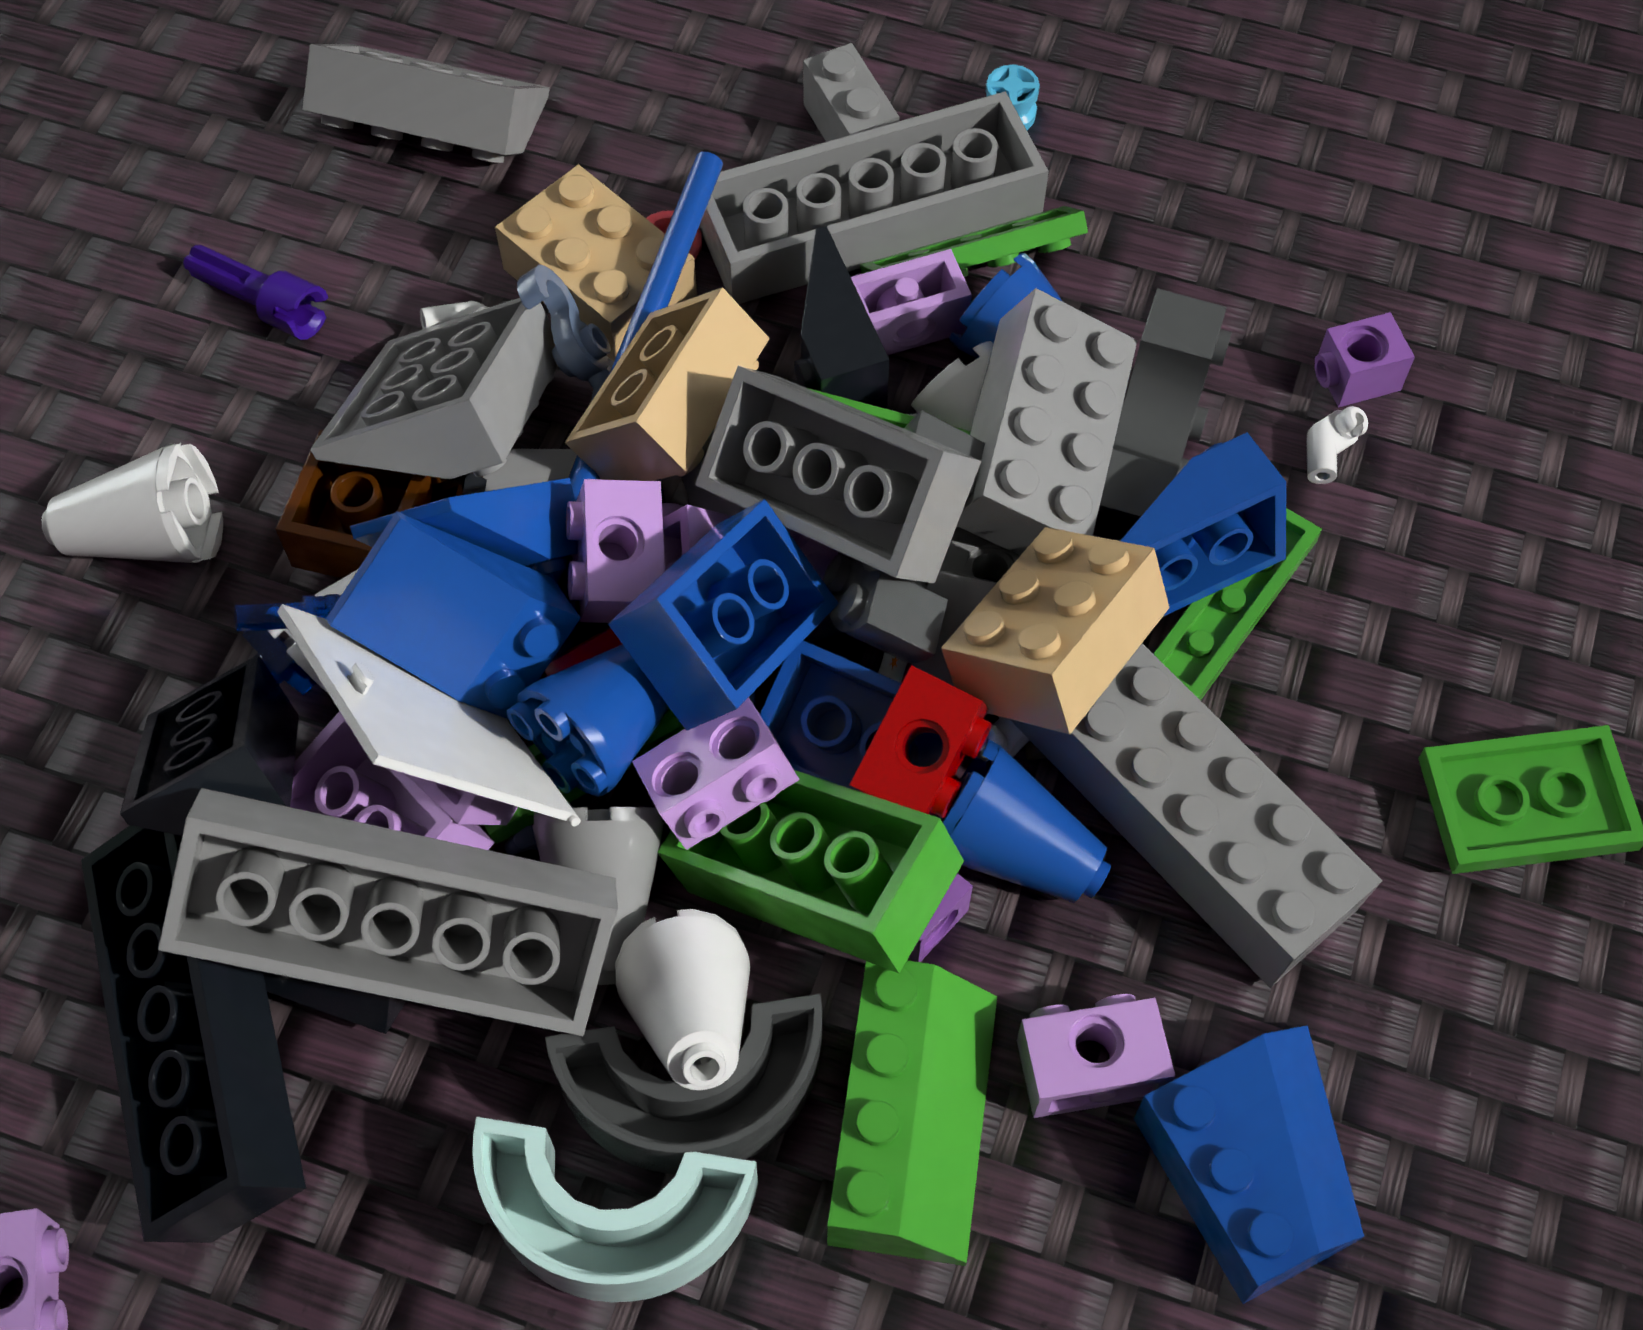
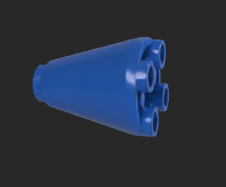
[507,644,669,797]

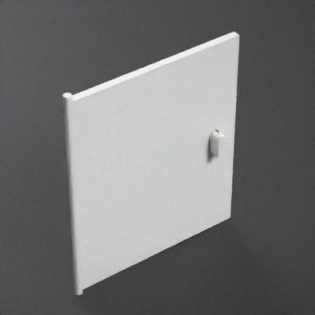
[277,604,581,826]

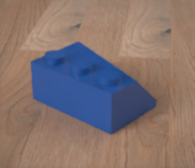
[1134,1025,1364,1304]

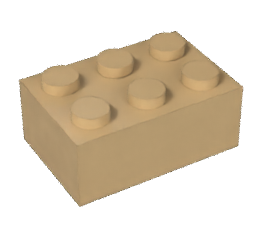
[495,164,697,362]
[565,287,770,481]
[941,527,1170,735]

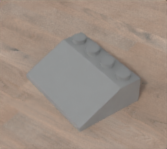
[310,298,558,479]

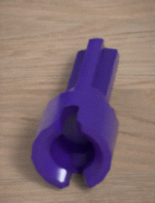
[183,245,329,340]

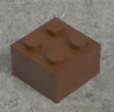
[275,430,441,578]

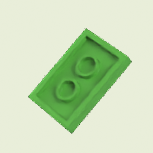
[1418,725,1643,874]

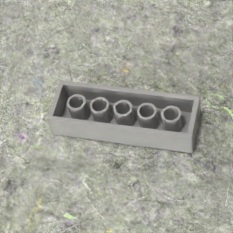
[699,91,1049,304]
[1010,643,1383,988]
[158,788,618,1036]

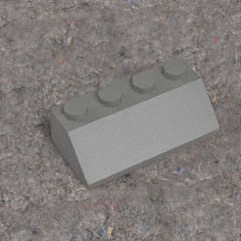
[302,44,550,163]

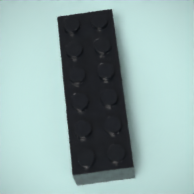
[81,825,306,1243]

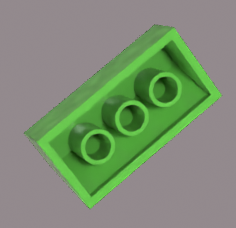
[827,961,997,1266]

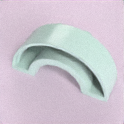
[472,1117,758,1302]

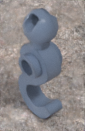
[517,265,611,401]

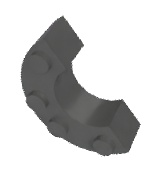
[1098,288,1232,524]
[823,410,985,664]
[545,994,822,1174]

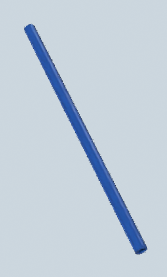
[546,151,723,585]

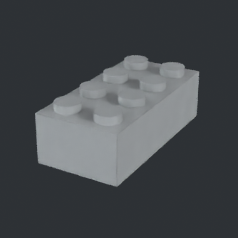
[957,288,1137,555]
[695,365,981,583]

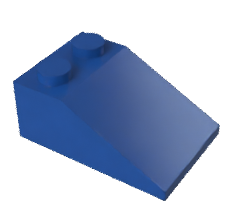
[1120,432,1286,617]
[350,478,578,575]
[326,511,581,719]

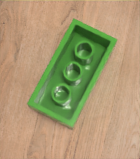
[657,770,964,973]

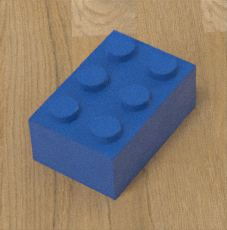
[608,499,839,731]
[760,640,955,817]

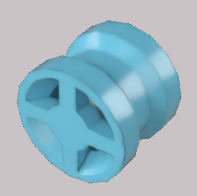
[986,64,1040,130]

